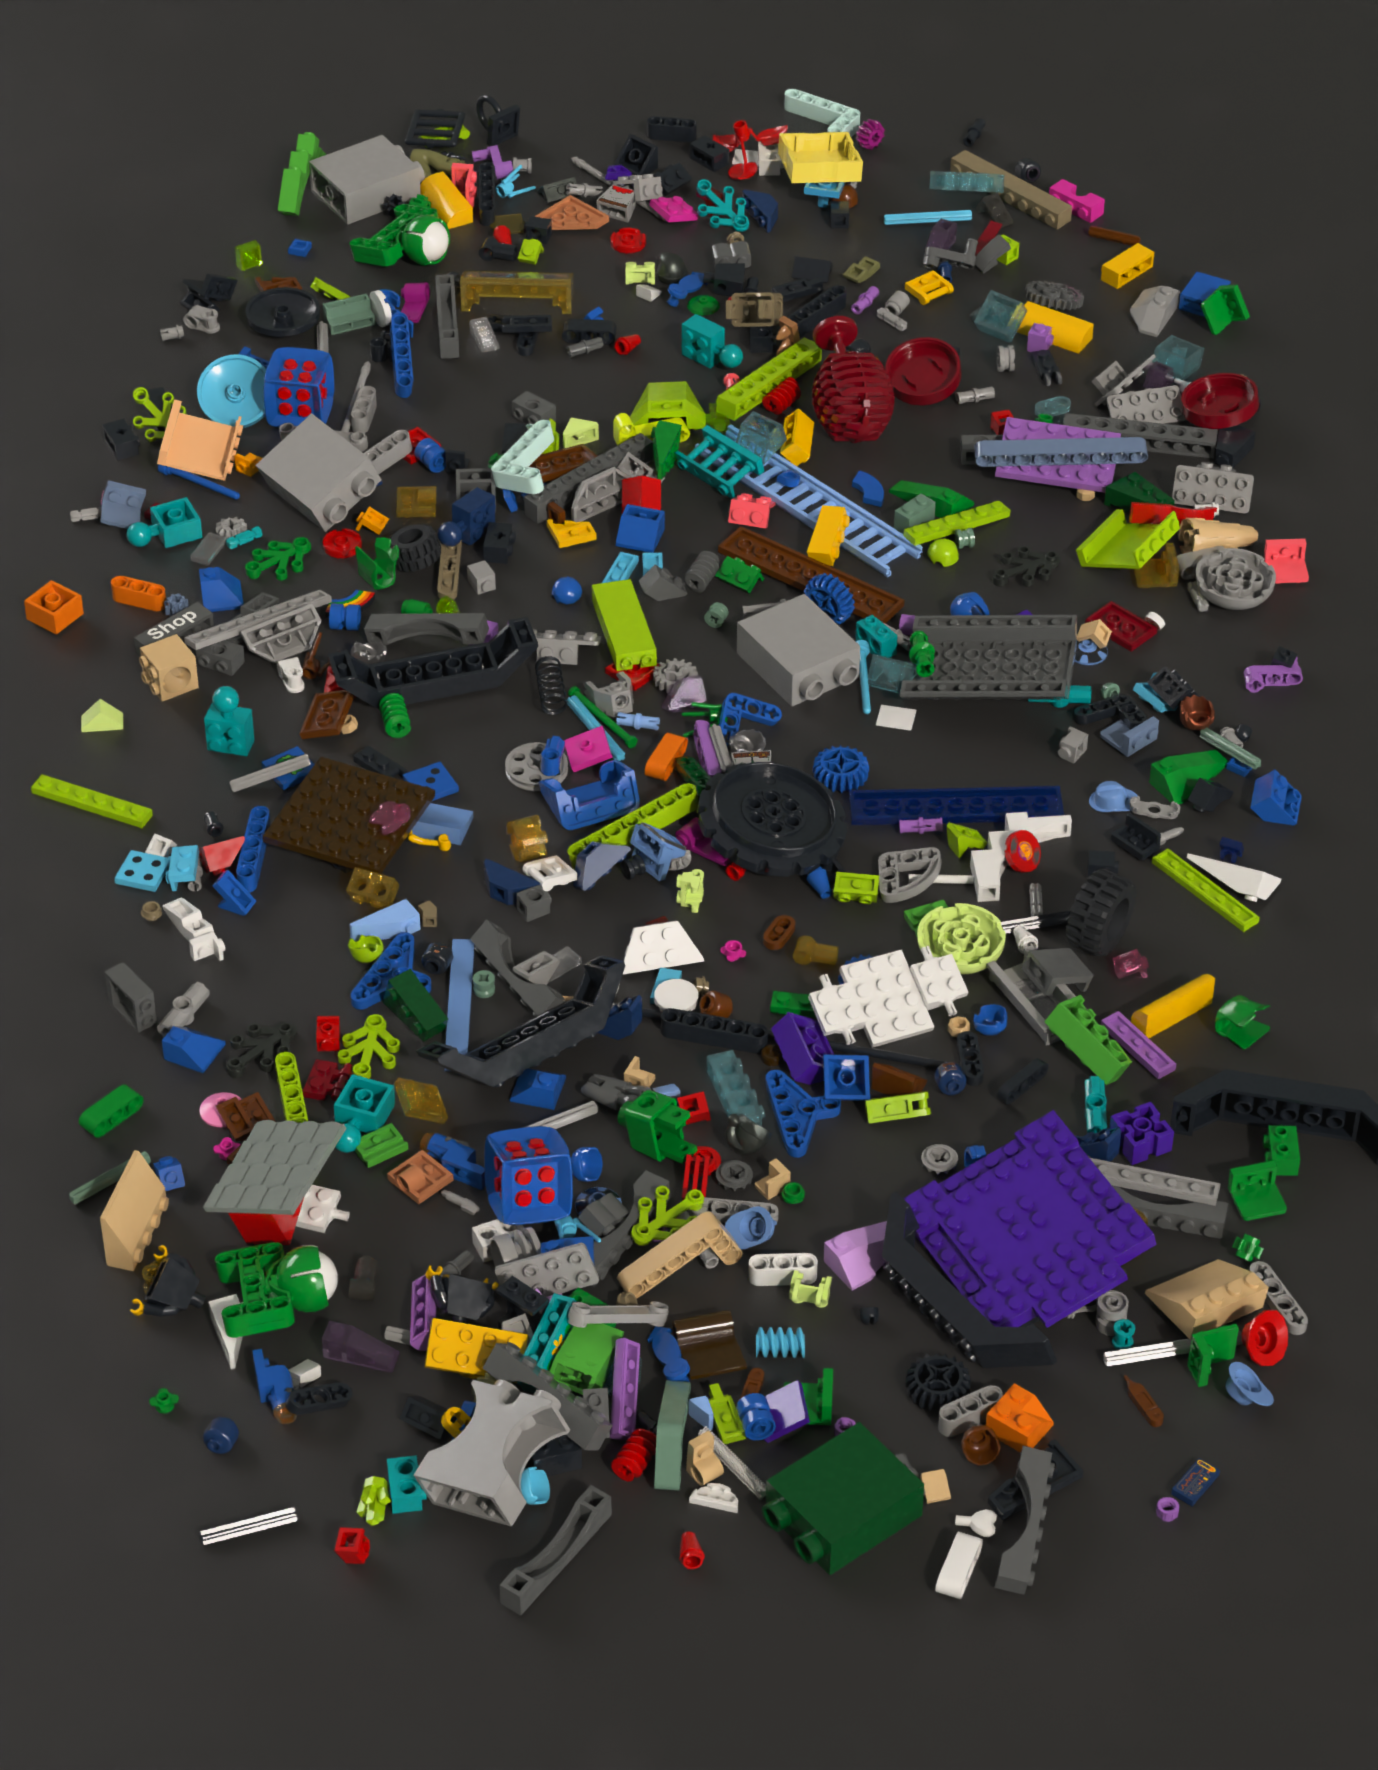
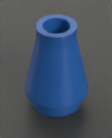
[806,867,832,899]

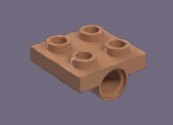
[387,1150,453,1204]

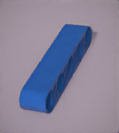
[390,312,413,398]
[236,806,270,893]

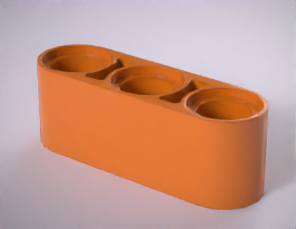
[111,576,166,611]
[645,732,688,781]

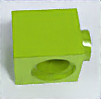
[997,234,1019,265]

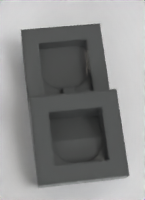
[975,235,1011,274]

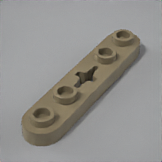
[437,540,462,601]

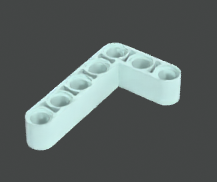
[784,89,860,137]
[491,420,554,494]

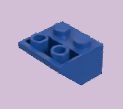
[616,504,665,553]
[1250,770,1302,826]

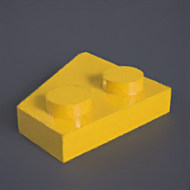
[547,519,596,548]

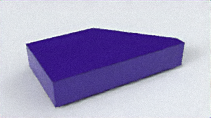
[605,165,632,180]

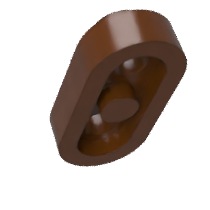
[763,915,795,950]

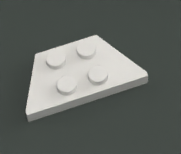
[623,920,704,974]

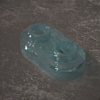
[1035,396,1071,417]

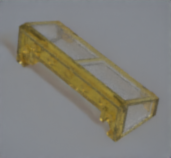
[460,271,574,314]

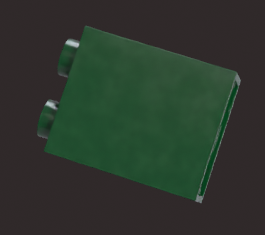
[762,1422,924,1575]

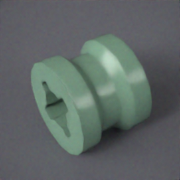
[954,528,975,549]
[704,602,729,628]
[473,970,495,998]

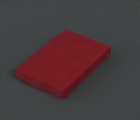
[1085,601,1158,652]

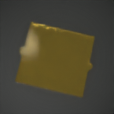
[490,213,525,234]

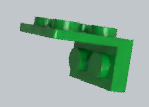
[1187,1324,1239,1387]
[784,1368,833,1425]

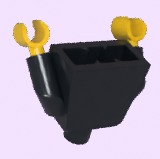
[130,1245,206,1317]
[425,1265,498,1323]

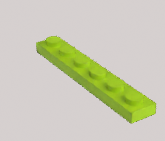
[903,501,1011,546]
[31,774,153,828]

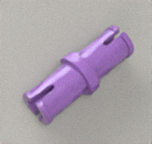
[851,286,879,315]
[899,817,943,834]

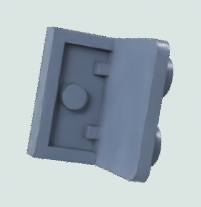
[1100,716,1159,757]

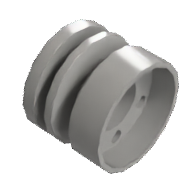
[490,1227,541,1268]

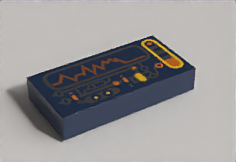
[1171,1458,1220,1506]

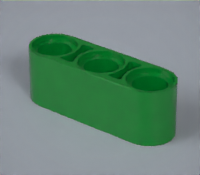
[78,1084,144,1138]

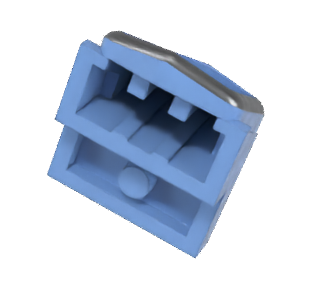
[630,823,686,881]

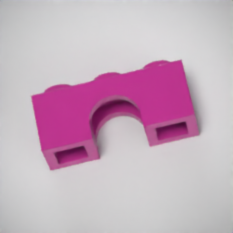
[1049,179,1105,223]

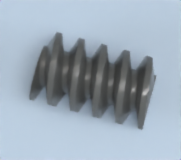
[684,551,719,593]

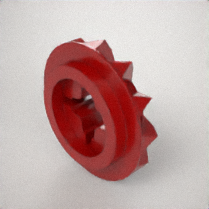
[685,1146,721,1177]

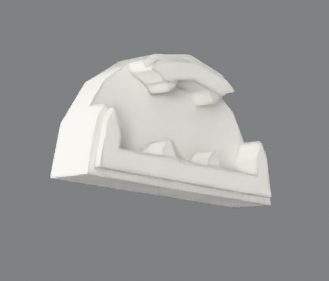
[689,1483,738,1513]

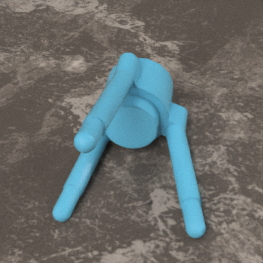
[495,165,536,198]
[554,1216,602,1243]

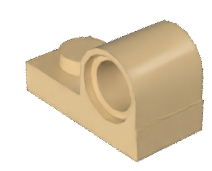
[686,1430,724,1486]

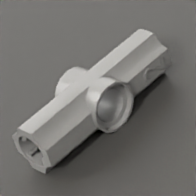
[157,982,210,1038]

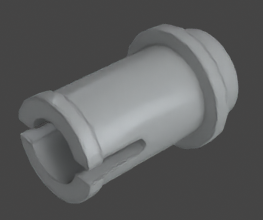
[160,324,184,341]
[1219,727,1243,748]

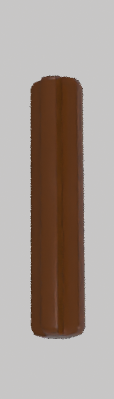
[1088,226,1141,246]

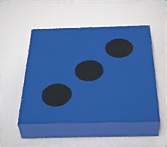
[403,761,459,801]

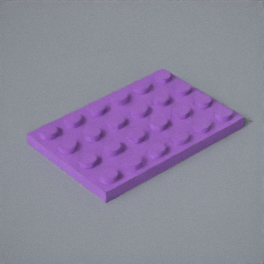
[995,417,1121,493]

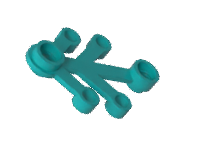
[696,179,749,232]

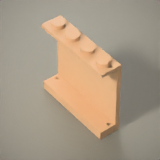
[157,400,244,481]

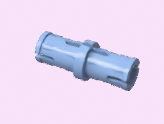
[616,712,660,731]

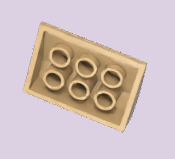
[100,1150,169,1271]
[1145,1259,1269,1339]

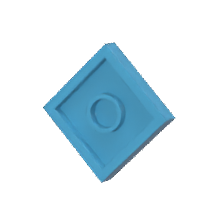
[804,182,845,208]

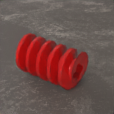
[762,377,801,415]
[611,1428,656,1482]

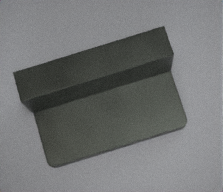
[537,177,578,204]

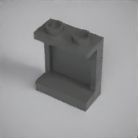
[1021,948,1094,996]

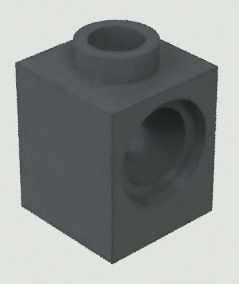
[516,885,552,922]

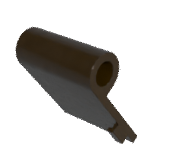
[672,1310,747,1380]

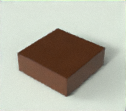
[547,501,565,524]

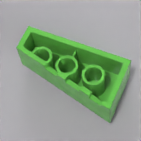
[1044,995,1132,1085]

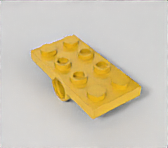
[424,1318,528,1383]

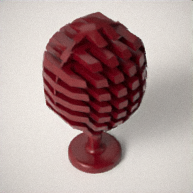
[812,316,895,443]

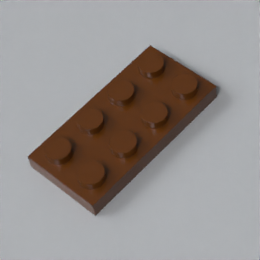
[529,444,597,483]

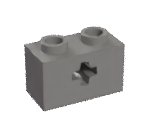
[617,452,665,483]

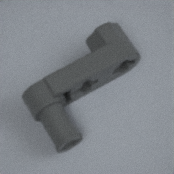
[922,239,978,270]

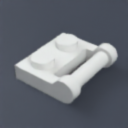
[523,855,577,891]

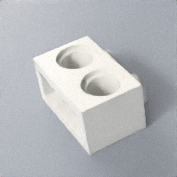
[758,141,784,176]
[472,1219,524,1263]

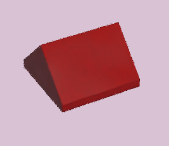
[622,475,661,513]

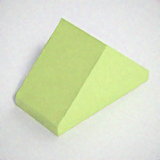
[563,418,599,449]
[81,699,123,732]

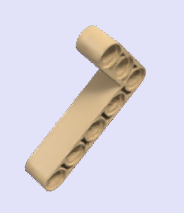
[617,1212,743,1298]

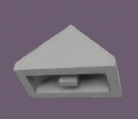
[513,951,560,985]

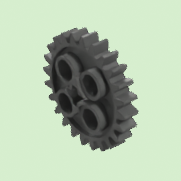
[1024,280,1084,310]

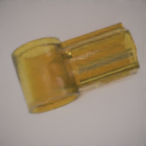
[793,936,839,965]

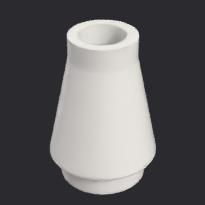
[1013,925,1038,954]

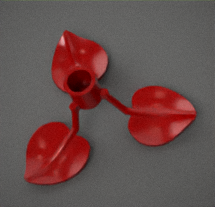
[713,120,788,180]

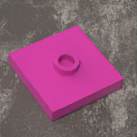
[564,726,613,772]

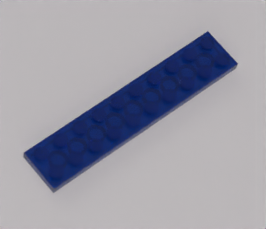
[849,786,1064,825]

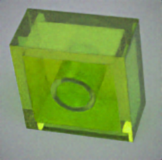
[235,240,262,271]

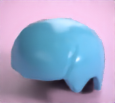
[521,1467,550,1505]

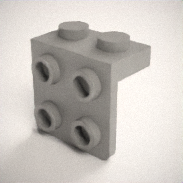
[612,174,663,201]

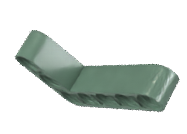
[654,1380,691,1491]

